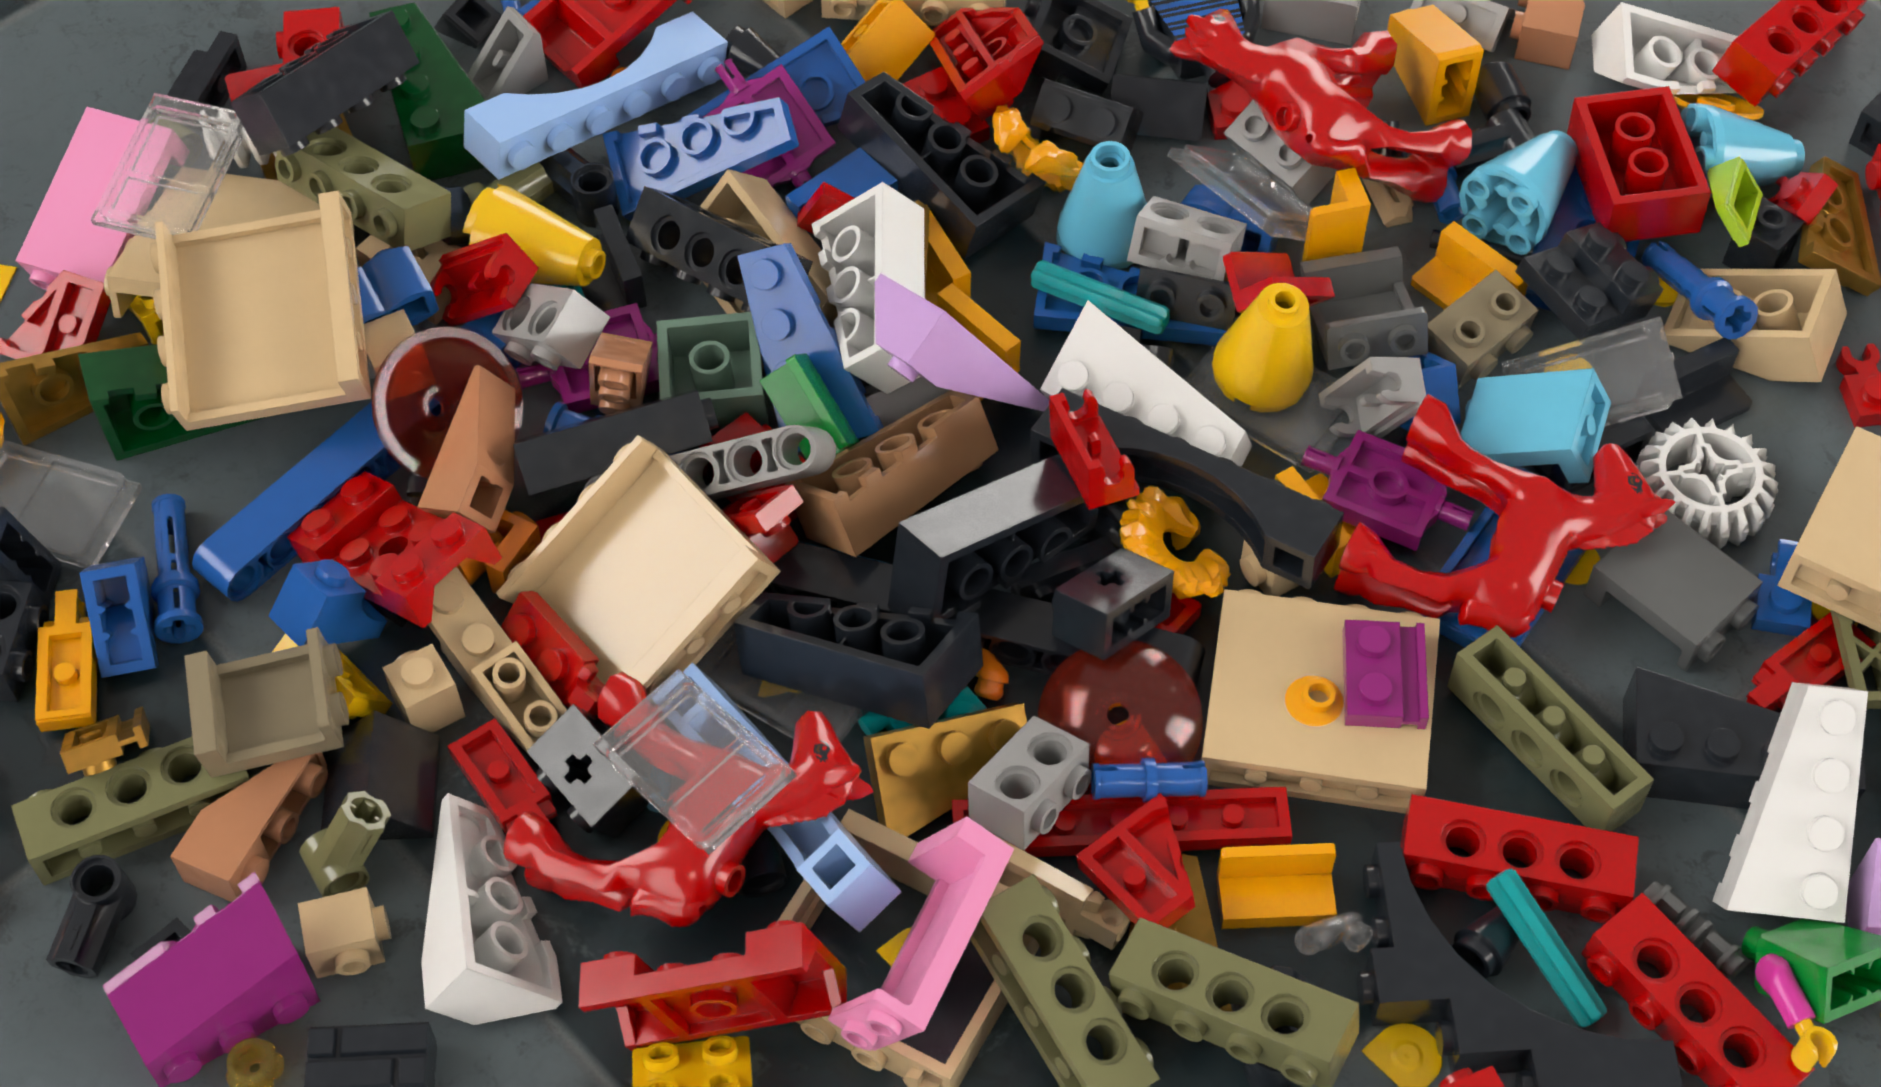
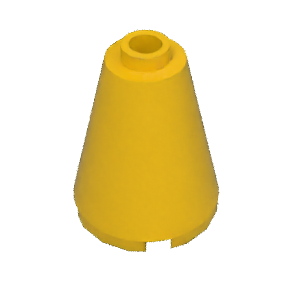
[463,184,606,286]
[1212,283,1314,413]

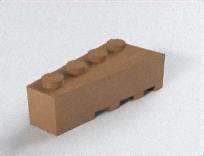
[785,390,999,557]

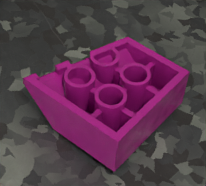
[102,872,320,1087]

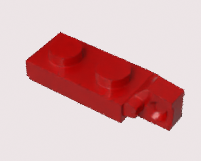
[501,591,605,716]
[1746,612,1876,711]
[447,718,558,834]

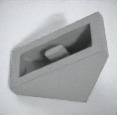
[467,6,549,101]

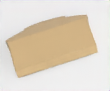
[1362,179,1414,228]

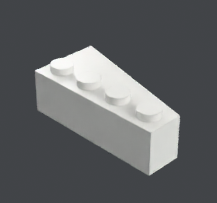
[812,182,924,394]
[1040,301,1252,467]
[1712,682,1868,923]

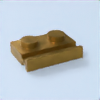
[60,706,150,776]

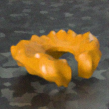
[992,105,1083,193]
[1119,486,1231,599]

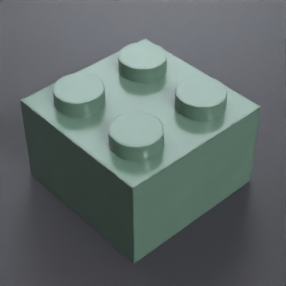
[656,312,769,434]

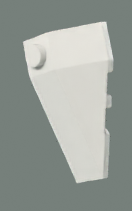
[1592,2,1738,95]
[421,793,563,1025]

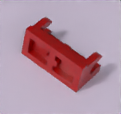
[429,233,539,327]
[1049,389,1139,510]

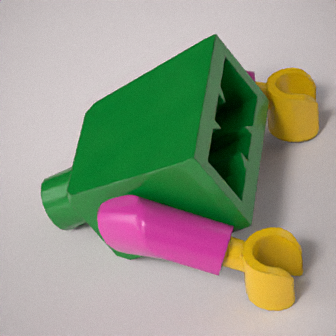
[1742,918,1881,1073]

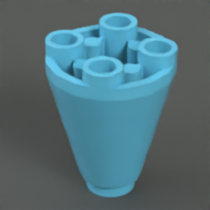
[1680,103,1805,197]
[1459,130,1578,255]
[1056,141,1147,270]

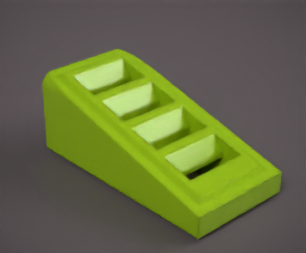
[1707,156,1763,248]

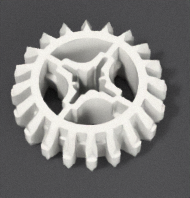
[1636,417,1778,549]

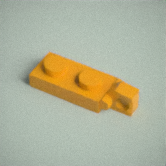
[35,589,98,732]

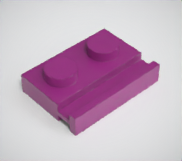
[1342,619,1429,729]

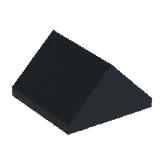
[321,710,441,840]

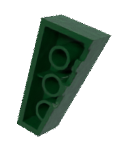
[369,2,485,181]
[78,344,270,461]

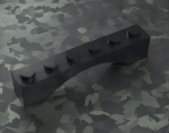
[1031,388,1344,589]

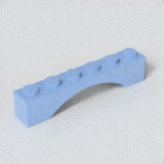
[464,11,728,180]
[653,662,902,933]

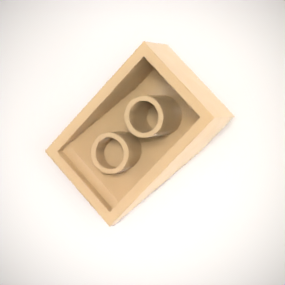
[1661,269,1847,382]

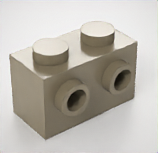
[1428,270,1539,389]

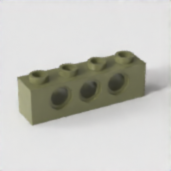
[275,127,451,251]
[1447,625,1654,832]
[11,736,251,886]
[970,874,1160,1087]
[1109,917,1359,1087]

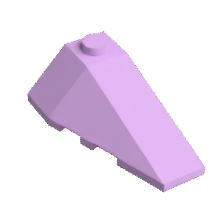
[875,273,1049,412]

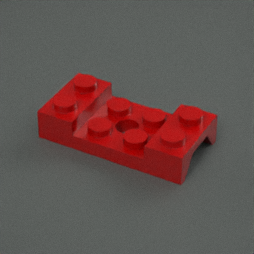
[523,0,693,89]
[287,471,502,628]
[579,920,847,1051]

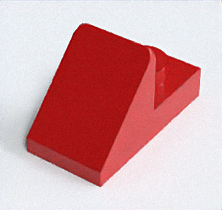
[722,484,804,563]

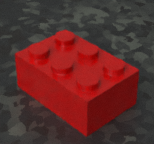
[1567,86,1711,242]

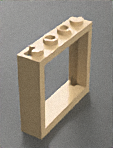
[778,809,1039,1087]

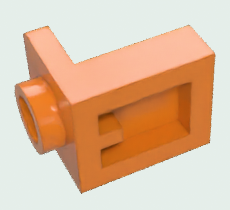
[485,510,542,594]

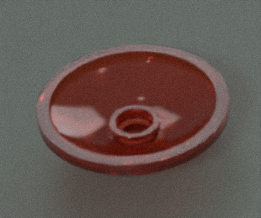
[372,326,523,480]
[1037,640,1203,795]

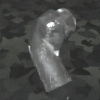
[1294,911,1373,955]

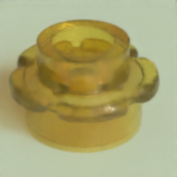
[226,1038,284,1087]

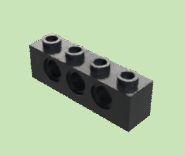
[626,186,813,312]

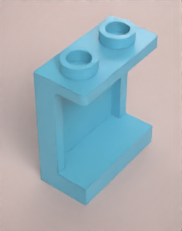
[1460,368,1611,484]

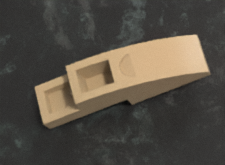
[428,567,567,758]

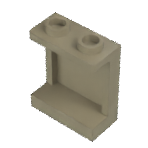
[184,627,349,778]

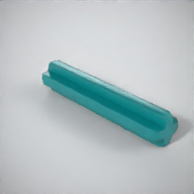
[1030,260,1170,335]
[1486,868,1607,1028]

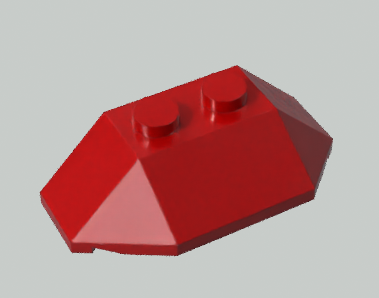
[930,7,1044,121]

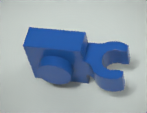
[1751,539,1812,637]

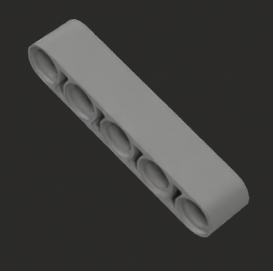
[584,425,836,501]

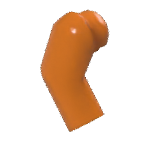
[974,648,1009,701]

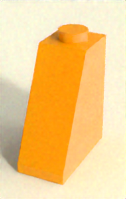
[1387,5,1484,126]

